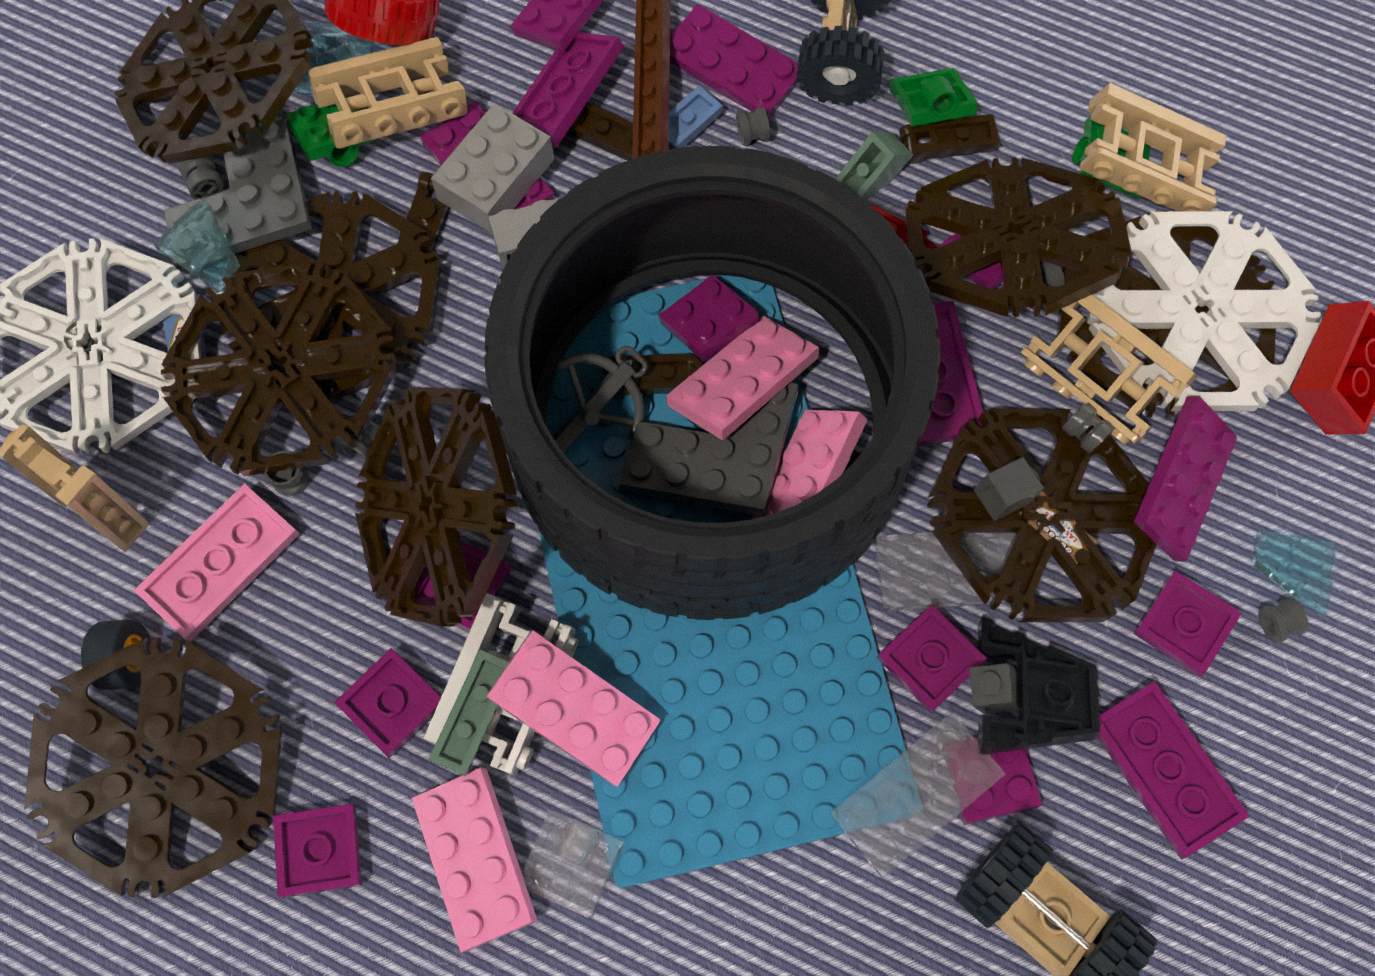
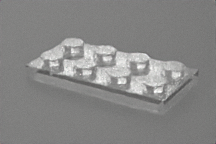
[874,532,1035,612]
[830,712,1006,879]

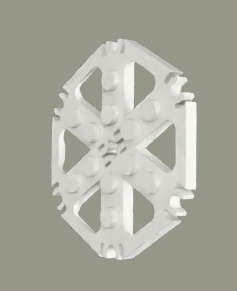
[1087,211,1321,411]
[0,238,202,456]

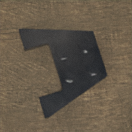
[978,617,1100,755]

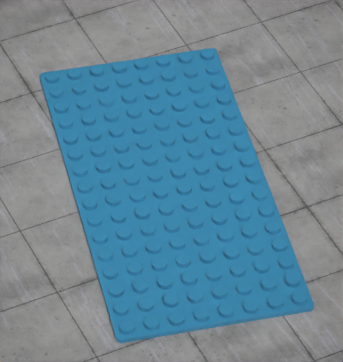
[538,275,922,888]

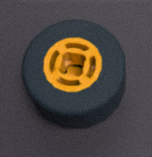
[81,619,151,690]

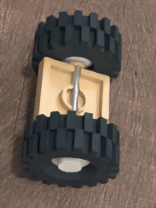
[796,0,890,106]
[954,821,1158,976]

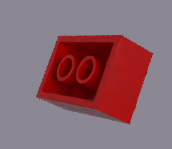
[1290,301,1375,435]

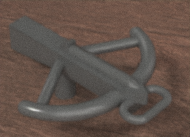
[552,346,648,453]

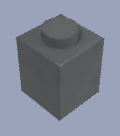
[974,457,1044,522]
[970,663,1019,714]

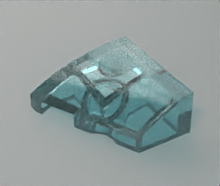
[154,199,240,293]
[1253,529,1337,616]

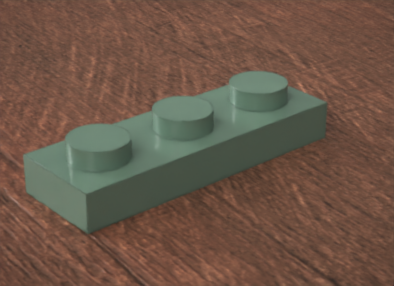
[428,649,509,776]

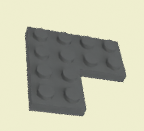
[164,118,312,271]
[618,383,798,516]

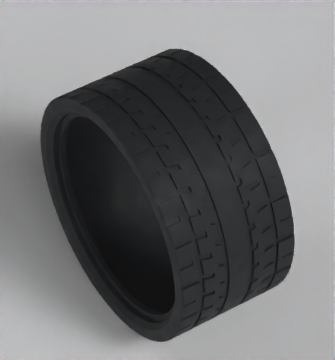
[484,146,940,620]

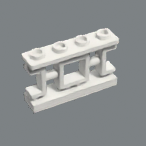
[423,593,578,776]

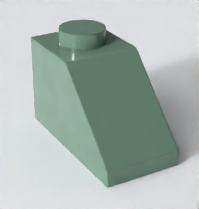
[835,132,913,200]

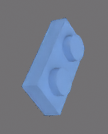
[669,86,723,149]

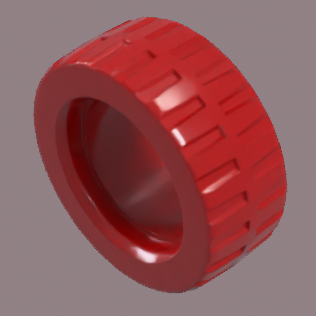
[325,0,440,45]

